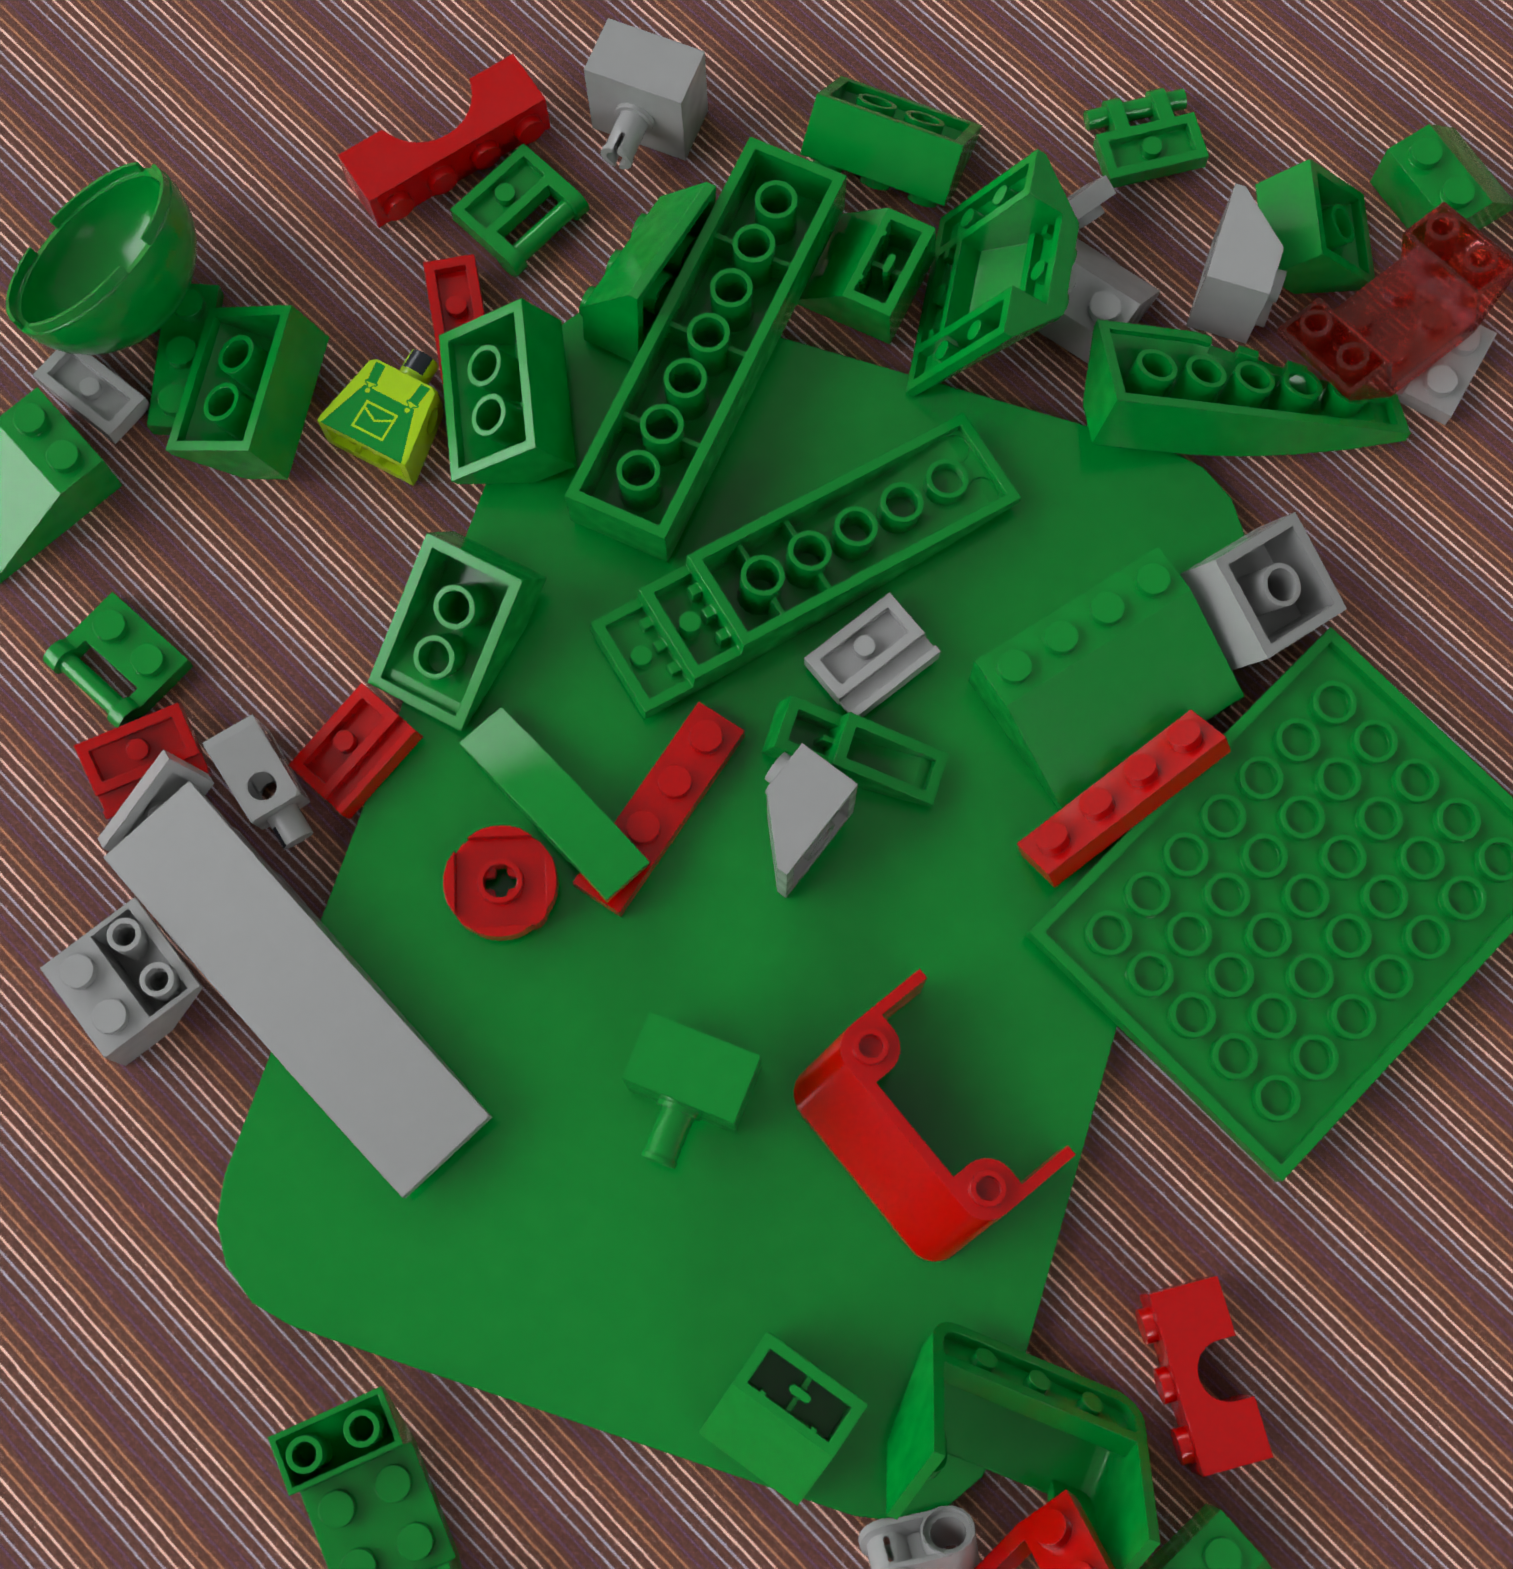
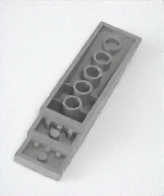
[103,781,492,1199]

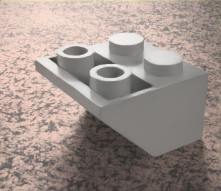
[40,897,203,1066]

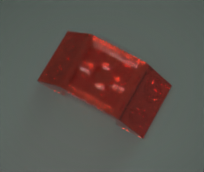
[1277,201,1513,401]

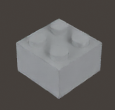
[1180,512,1347,670]

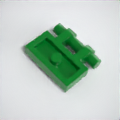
[1083,88,1209,188]

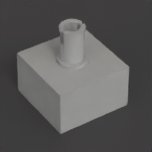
[584,18,708,169]

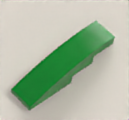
[459,707,650,902]

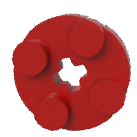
[443,825,559,941]

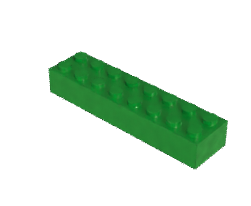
[565,137,847,562]

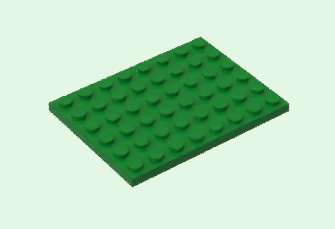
[1026,627,1513,1182]

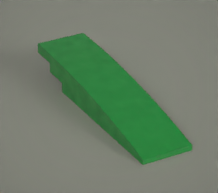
[590,412,1021,720]

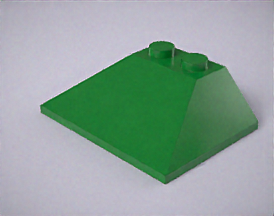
[906,149,1079,396]

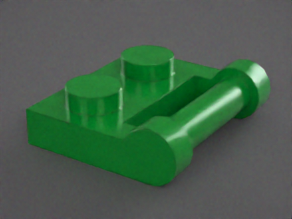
[450,143,590,278]
[43,592,193,728]

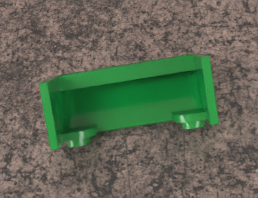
[886,1322,1161,1569]

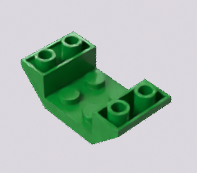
[267,1386,462,1569]

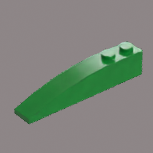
[1083,319,1411,457]

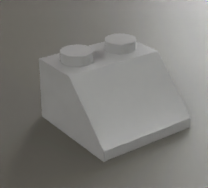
[1186,183,1287,344]
[1037,239,1160,363]
[765,743,858,898]

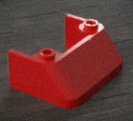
[793,969,1076,1262]

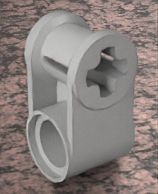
[858,1505,980,1569]

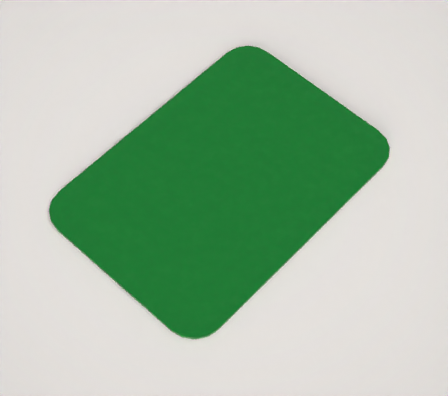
[216,313,1245,1519]

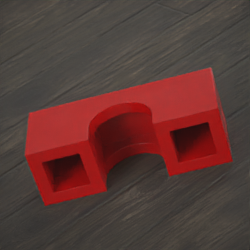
[1135,1276,1274,1477]

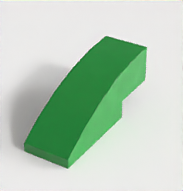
[761,695,949,806]

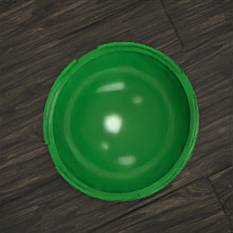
[6,162,197,355]

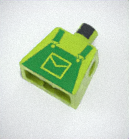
[317,349,444,486]

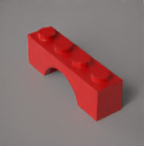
[337,54,551,228]

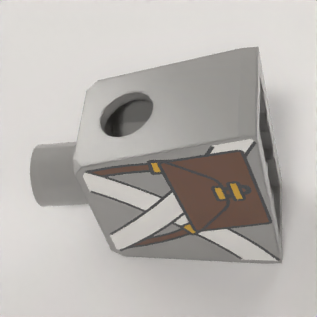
[202,714,314,850]

